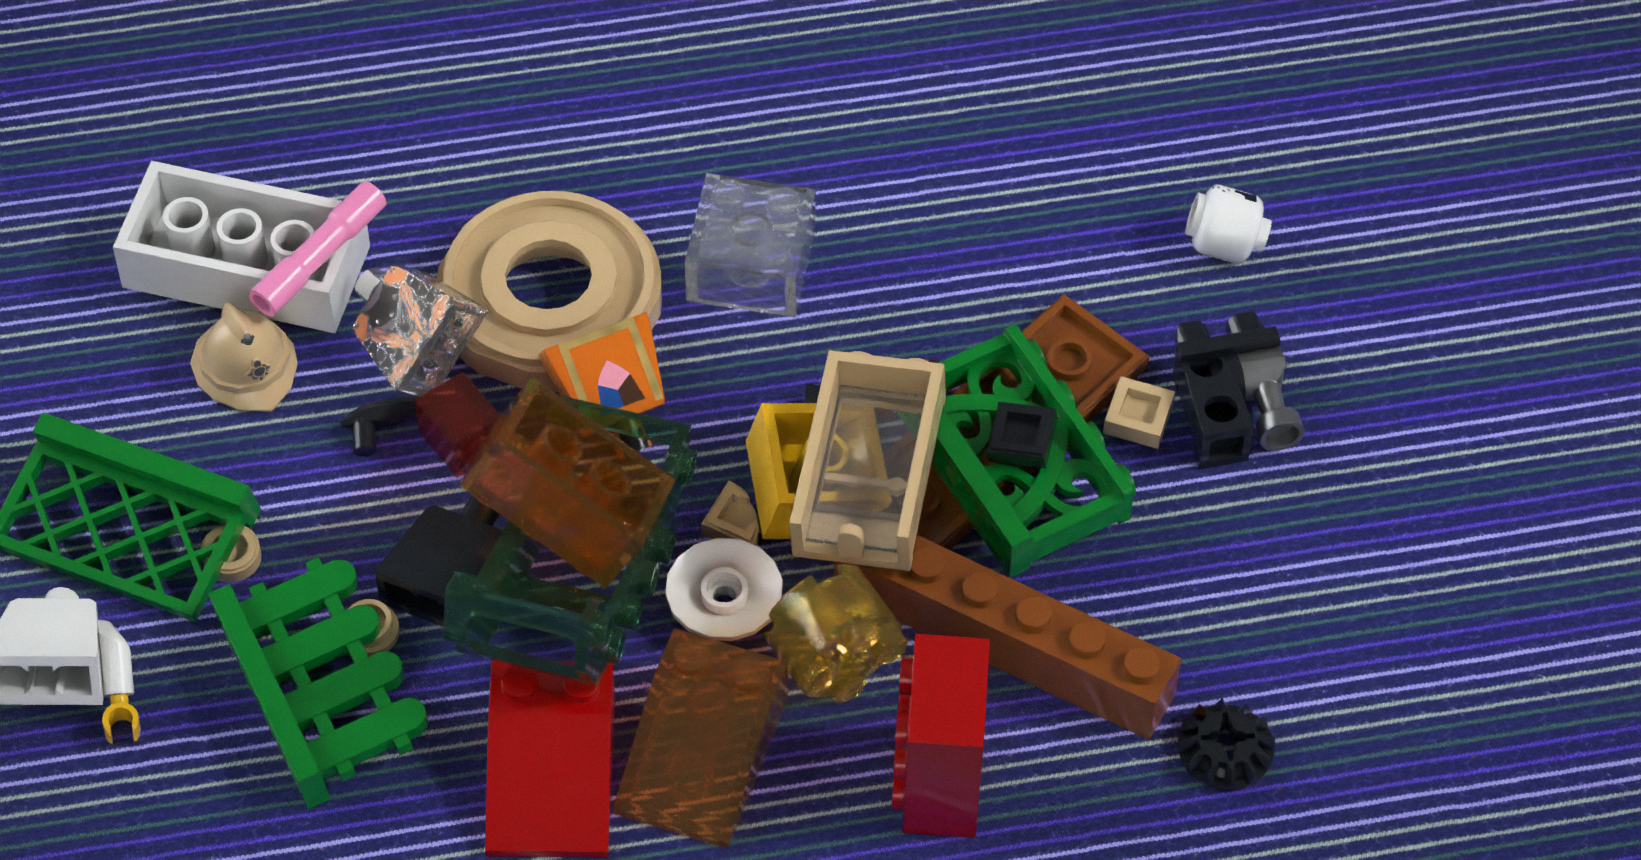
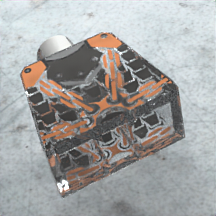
[353,264,489,396]

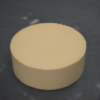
[201,525,261,583]

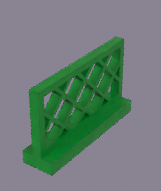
[0,412,261,622]

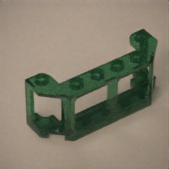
[442,395,697,686]

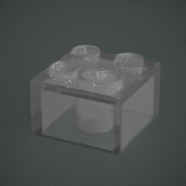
[685,173,816,317]

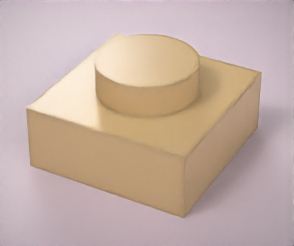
[1103,376,1175,449]

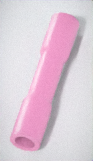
[248,181,387,317]

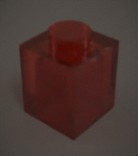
[415,372,505,478]

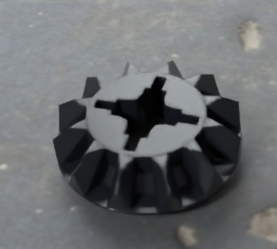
[1178,698,1275,789]

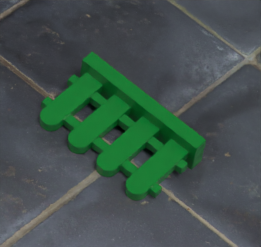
[208,557,428,810]

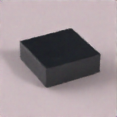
[987,402,1057,469]

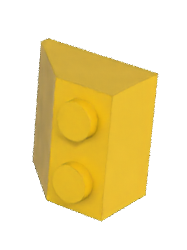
[745,403,892,539]

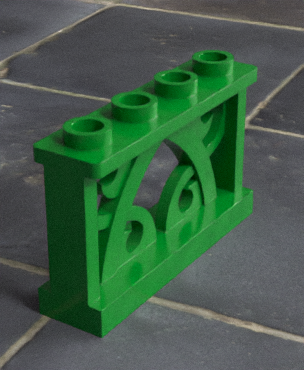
[896,324,1136,578]

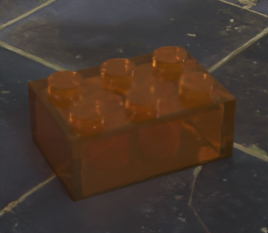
[459,377,676,589]

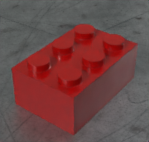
[892,634,990,838]

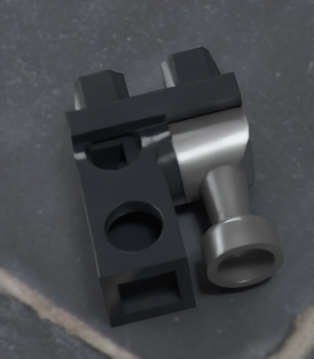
[1172,311,1305,470]

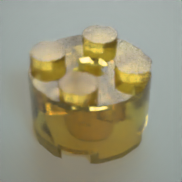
[764,564,908,703]

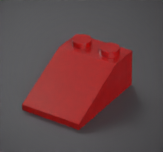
[485,660,615,858]

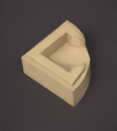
[701,481,760,546]

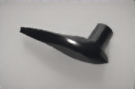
[340,396,448,456]

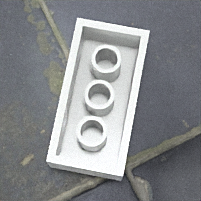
[113,161,370,333]

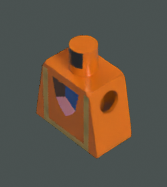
[538,312,665,458]

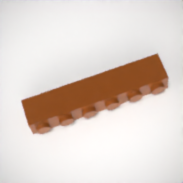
[834,510,1182,740]

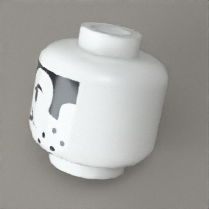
[1185,184,1272,264]

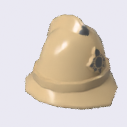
[190,303,298,412]

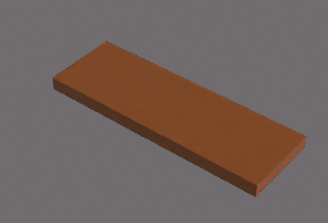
[879,294,1150,550]

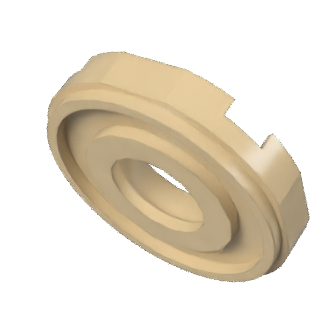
[437,191,662,392]

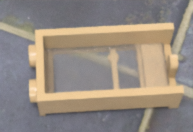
[789,350,946,571]

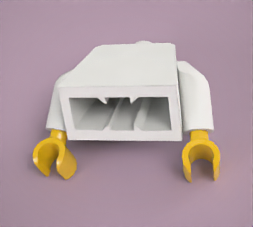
[0,587,141,744]

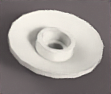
[665,538,783,641]

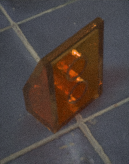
[613,628,788,849]

